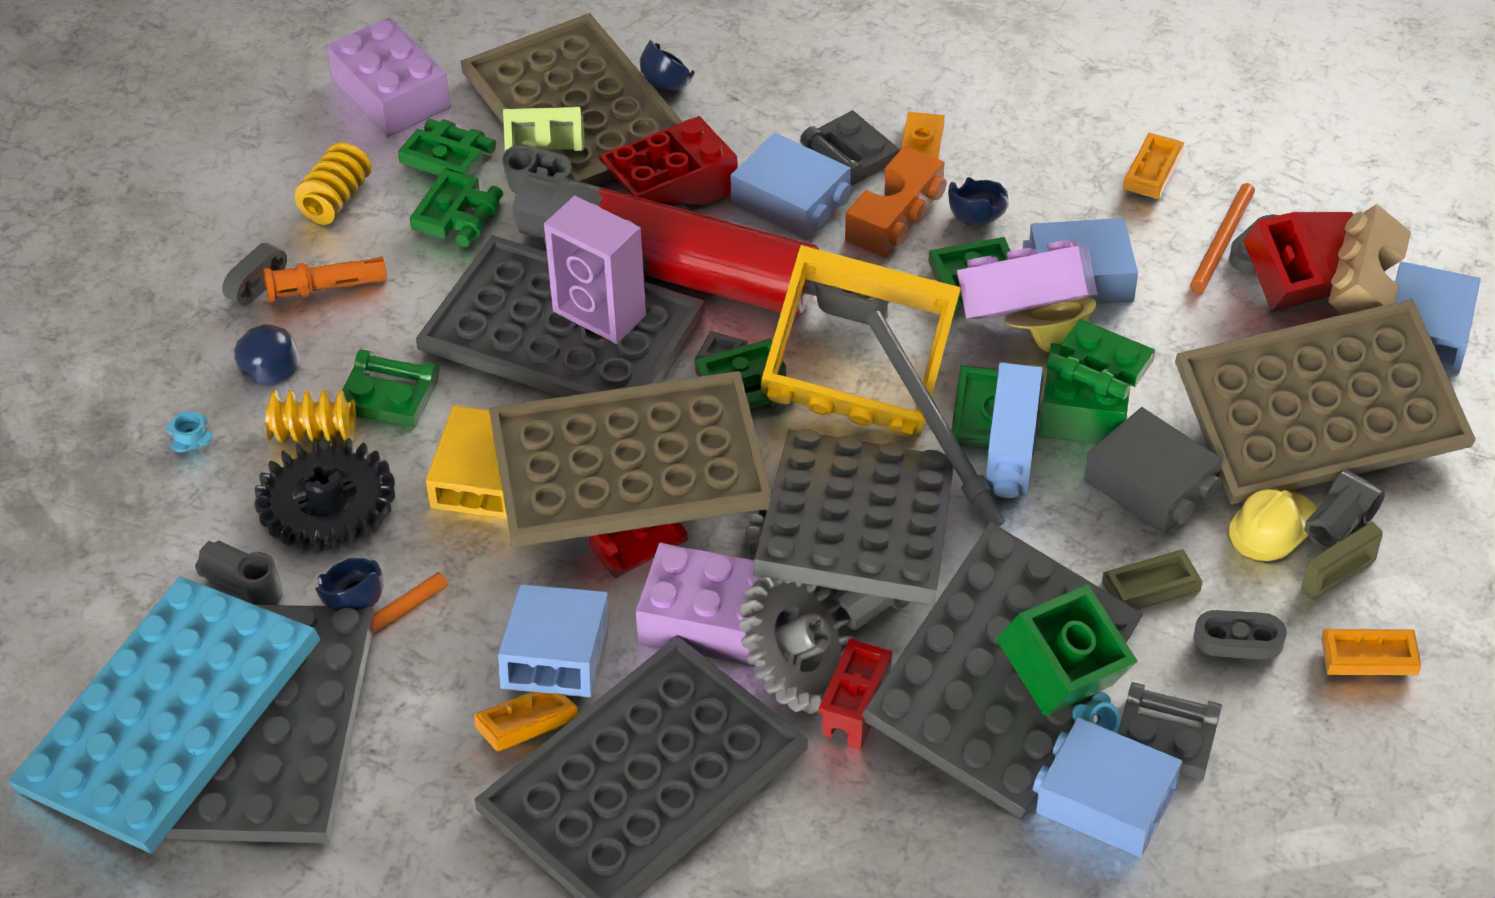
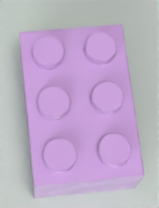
[326,17,451,137]
[544,195,646,344]
[957,239,1098,319]
[636,543,785,666]

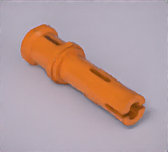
[263,256,387,303]

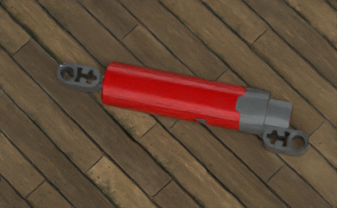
[502,144,891,325]

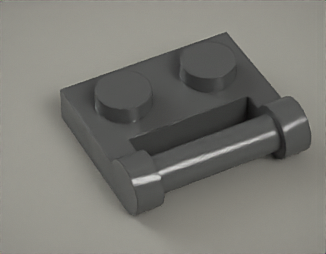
[800,110,900,185]
[1117,682,1222,780]

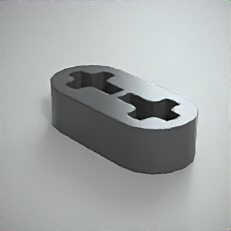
[222,242,287,306]

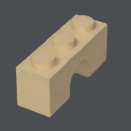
[1328,204,1411,315]

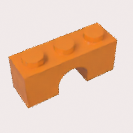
[845,146,947,258]

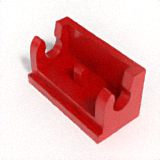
[589,522,688,579]
[818,638,893,750]

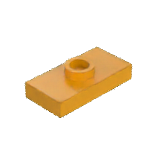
[902,112,945,159]
[1123,133,1185,199]
[1321,629,1421,675]
[474,692,578,752]

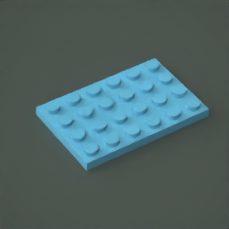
[8,576,321,854]

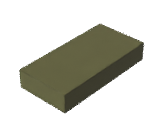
[1301,522,1383,599]
[1102,549,1203,610]

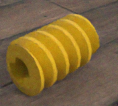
[294,142,372,226]
[266,390,356,443]

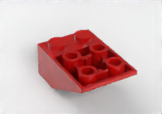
[599,116,738,205]
[1243,212,1353,312]

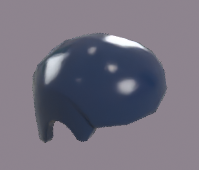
[640,40,695,91]
[948,177,1009,226]
[234,324,300,385]
[315,558,384,611]

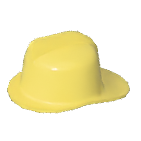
[1004,297,1096,353]
[1229,489,1317,562]

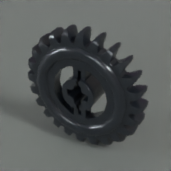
[254,436,396,551]

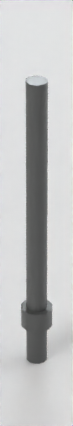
[866,311,1005,527]

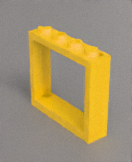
[760,245,961,437]

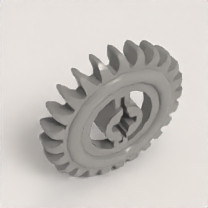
[739,576,855,714]

